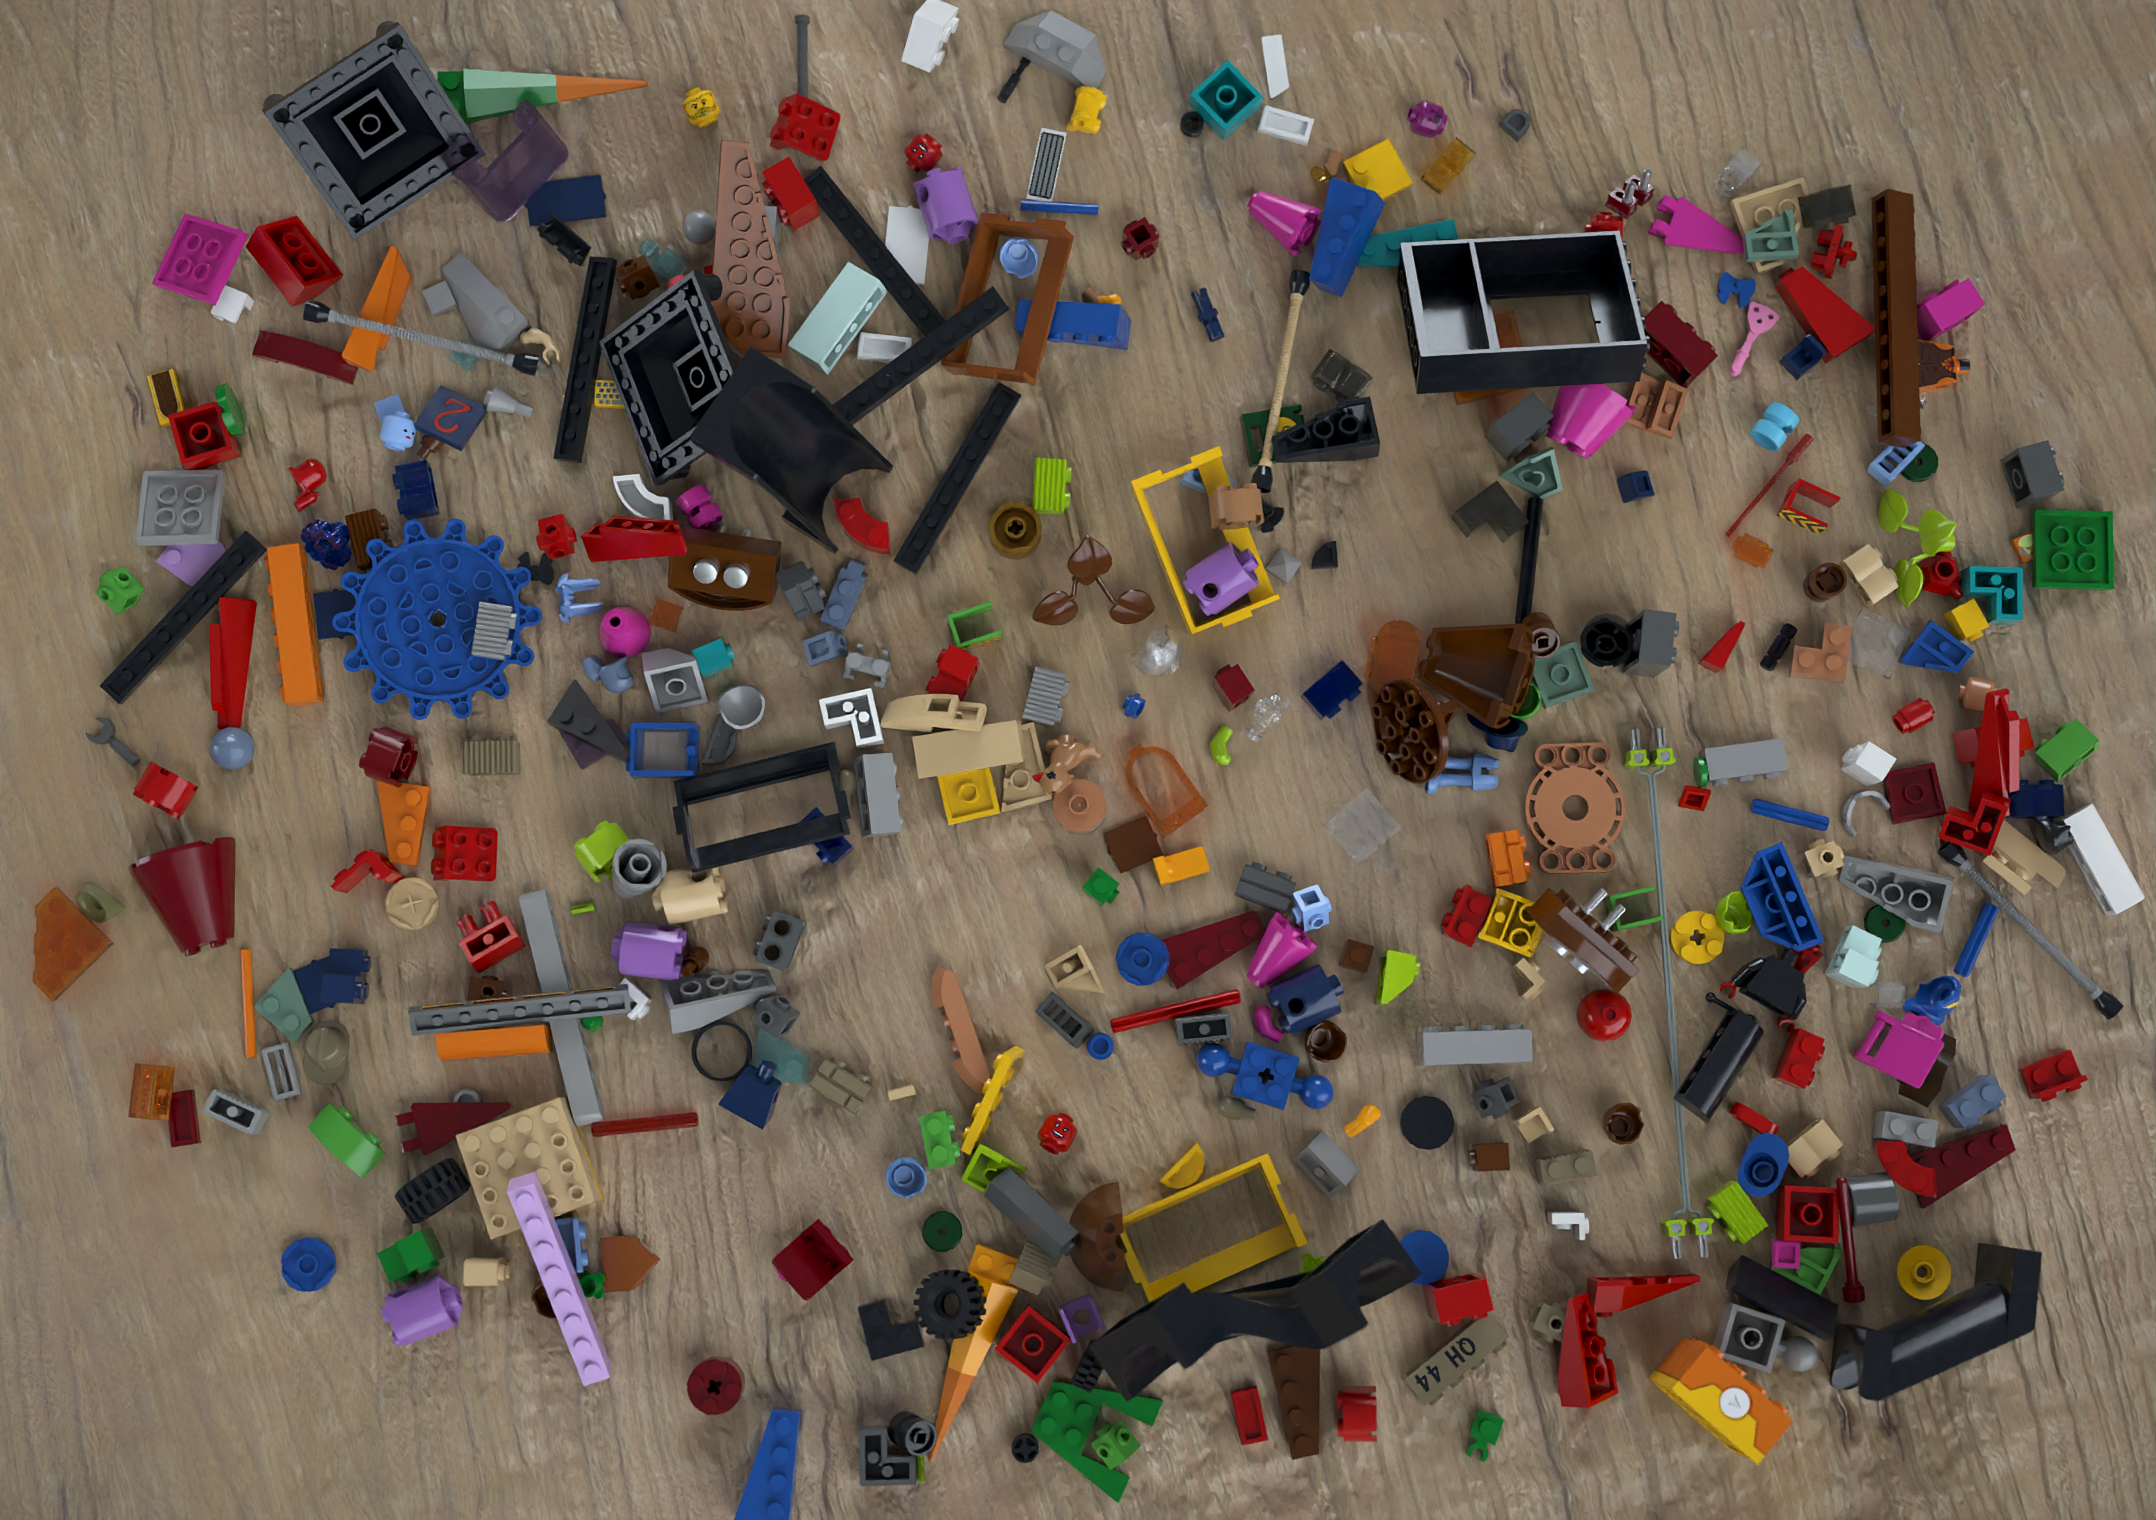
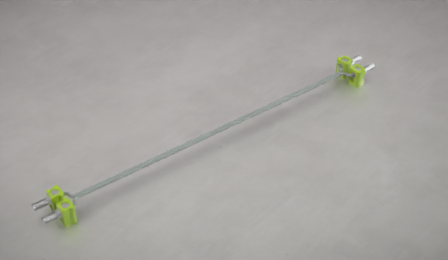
[1623,727,1714,1259]

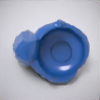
[1902,976,1961,1026]

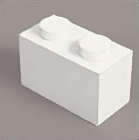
[1840,741,1896,787]

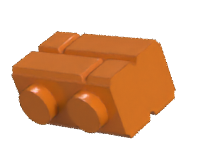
[1484,829,1531,888]

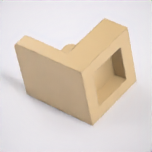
[1512,1106,1554,1144]

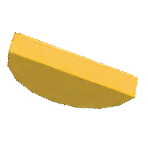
[1159,1143,1205,1189]

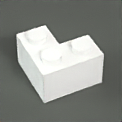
[901,0,959,73]
[819,688,884,749]

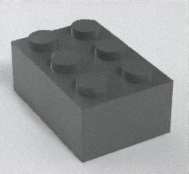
[1622,609,1679,678]

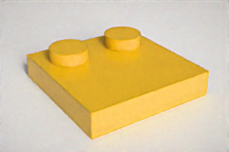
[1342,138,1413,201]
[937,767,1001,826]

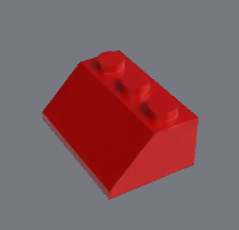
[245,216,343,306]

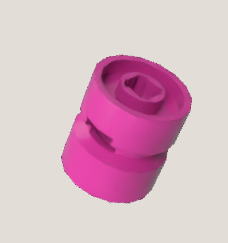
[676,484,724,530]

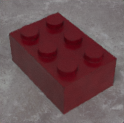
[1644,301,1718,388]

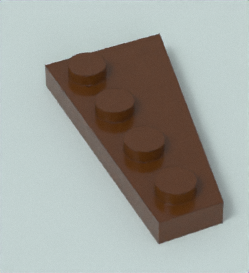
[1267,1345,1320,1460]

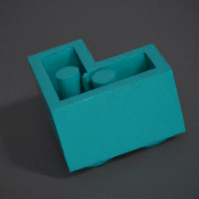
[1960,566,2023,625]

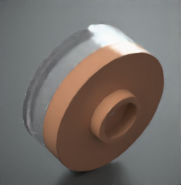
[1053,779,1107,835]

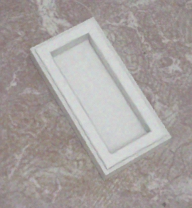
[1257,105,1314,146]
[857,332,912,363]

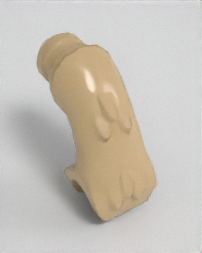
[520,327,562,365]

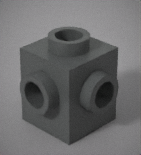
[752,994,801,1039]
[1471,1077,1520,1119]

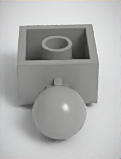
[683,206,781,253]
[1713,1301,1817,1373]

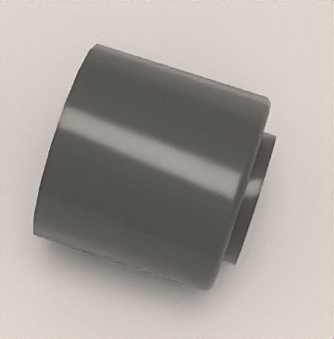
[1846,1172,1899,1227]

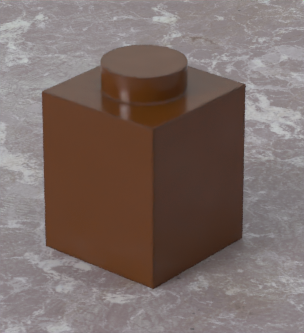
[1338,939,1374,974]
[1468,1142,1510,1172]

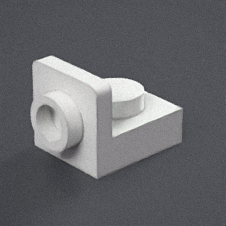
[619,978,652,1020]
[1547,1211,1589,1240]

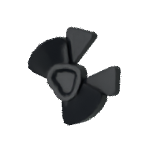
[1249,496,1285,533]
[516,552,554,585]

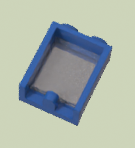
[626,723,700,779]

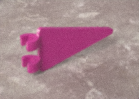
[1648,195,1744,255]

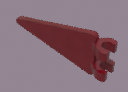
[394,1102,511,1155]

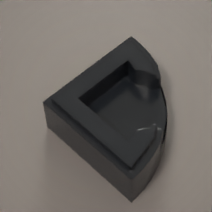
[1311,541,1338,570]

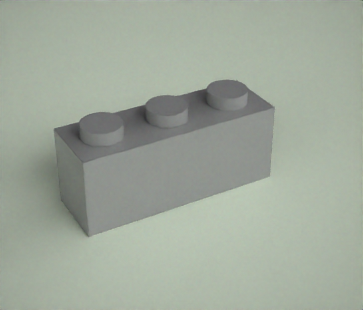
[1699,738,1788,787]
[853,753,903,837]

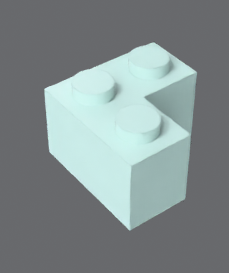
[1824,925,1882,988]

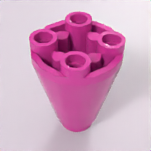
[1246,912,1318,989]

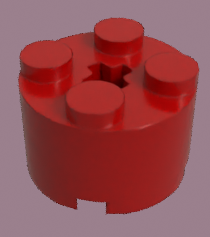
[133,761,199,820]
[1337,1386,1377,1442]

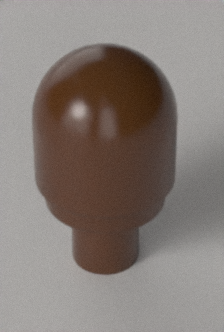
[416,434,445,461]
[681,947,709,977]

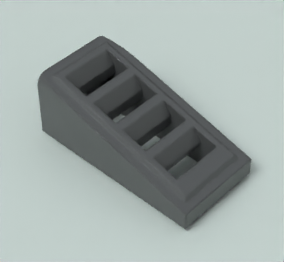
[1035,992,1094,1049]

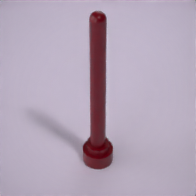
[1836,1177,1865,1303]

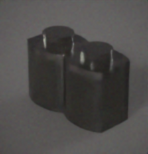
[1798,184,1856,231]
[1311,349,1373,403]

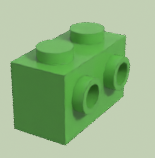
[2035,719,2099,783]
[919,1110,961,1170]

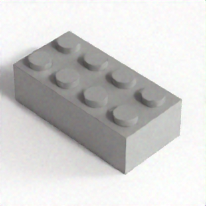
[1416,1024,1533,1066]

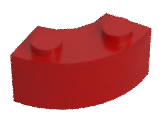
[833,498,891,554]
[1952,718,2034,768]
[1876,1141,1937,1198]

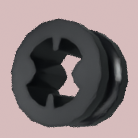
[1180,111,1204,138]

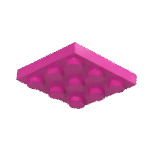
[152,213,248,306]

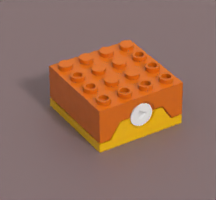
[1648,1337,1794,1465]

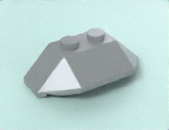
[1003,10,1106,88]

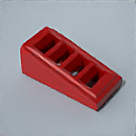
[1698,621,1745,673]

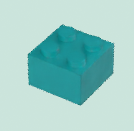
[1188,60,1263,141]

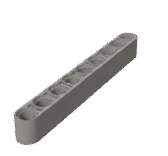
[519,889,604,1127]

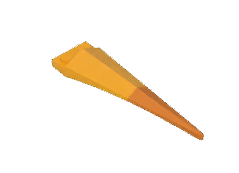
[929,1243,1019,1463]

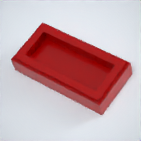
[1230,1385,1268,1446]

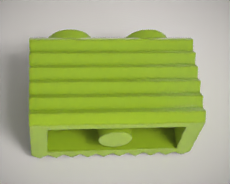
[1032,457,1072,515]
[1706,1180,1769,1244]

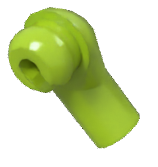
[1210,725,1233,766]

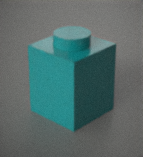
[691,638,735,678]

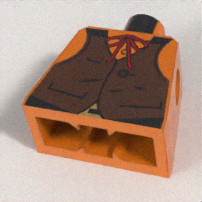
[1918,340,1970,393]

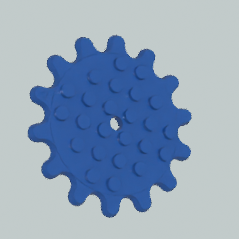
[332,519,542,720]

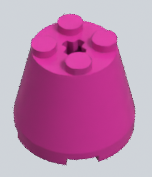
[1545,384,1636,459]

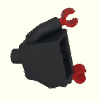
[1720,949,1807,1033]

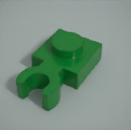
[1466,1409,1504,1462]

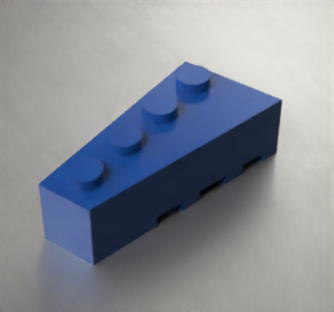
[1015,299,1131,350]
[734,1407,802,1520]

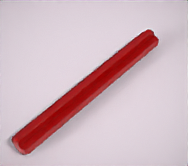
[1110,989,1241,1033]

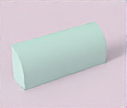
[788,262,888,375]

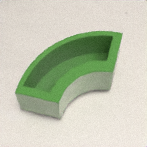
[308,1103,386,1178]

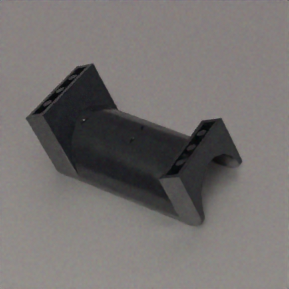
[689,346,893,554]
[1830,1243,2042,1401]

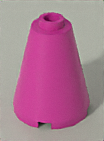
[1248,191,1322,256]
[598,606,651,658]

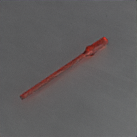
[1725,434,1814,537]

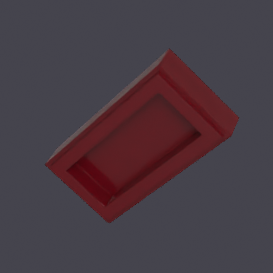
[165,1089,201,1147]

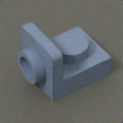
[802,631,848,666]

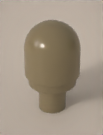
[838,769,856,806]
[1218,1096,1256,1120]

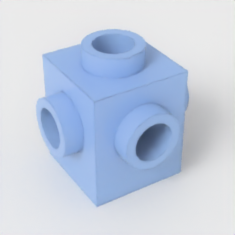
[1291,884,1332,932]

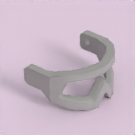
[1841,791,1891,837]

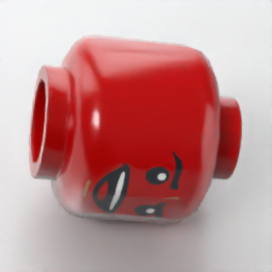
[904,133,943,173]
[1037,1113,1077,1155]

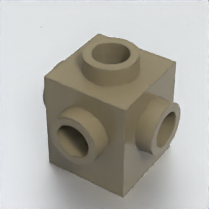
[1528,1301,1567,1344]

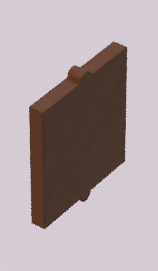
[1104,816,1164,874]

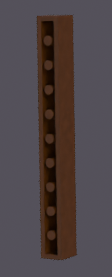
[1871,189,1921,448]

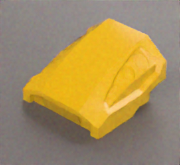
[1478,888,1543,959]

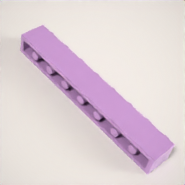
[507,1171,611,1386]

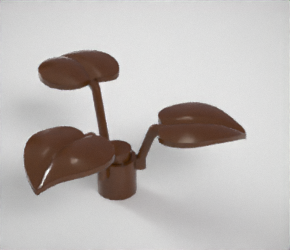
[1032,535,1155,626]

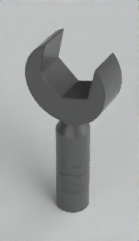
[86,717,140,767]

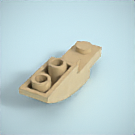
[880,694,987,733]

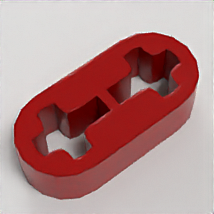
[1728,1101,1779,1135]

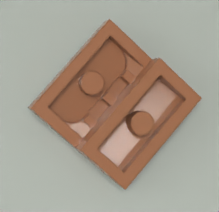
[1625,372,1689,438]

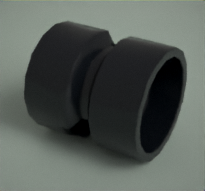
[888,1411,937,1456]

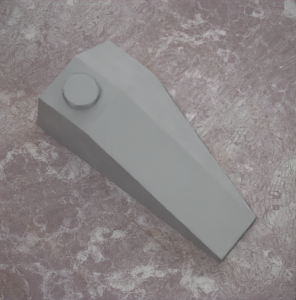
[441,252,531,361]

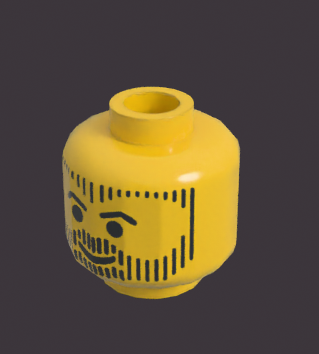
[682,87,720,128]

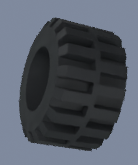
[394,1158,471,1224]

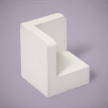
[210,285,255,323]

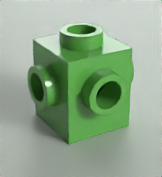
[95,566,145,615]
[1090,1419,1141,1470]

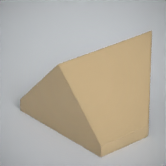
[1044,945,1105,994]

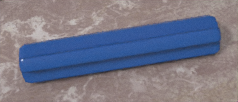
[1750,799,1829,831]
[1954,903,1999,977]

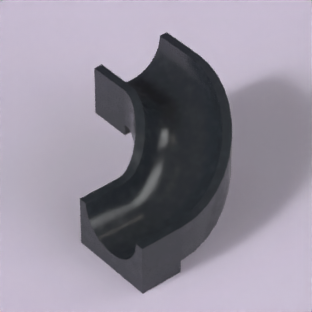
[1088,1219,1422,1402]

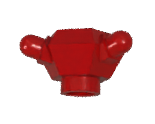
[1917,551,1963,599]

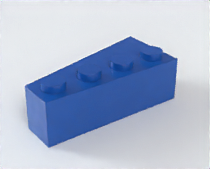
[1309,177,1385,297]

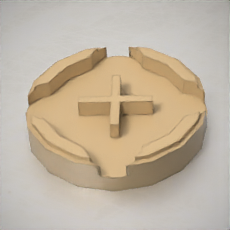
[385,877,440,931]

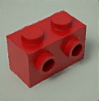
[1772,1028,1825,1089]

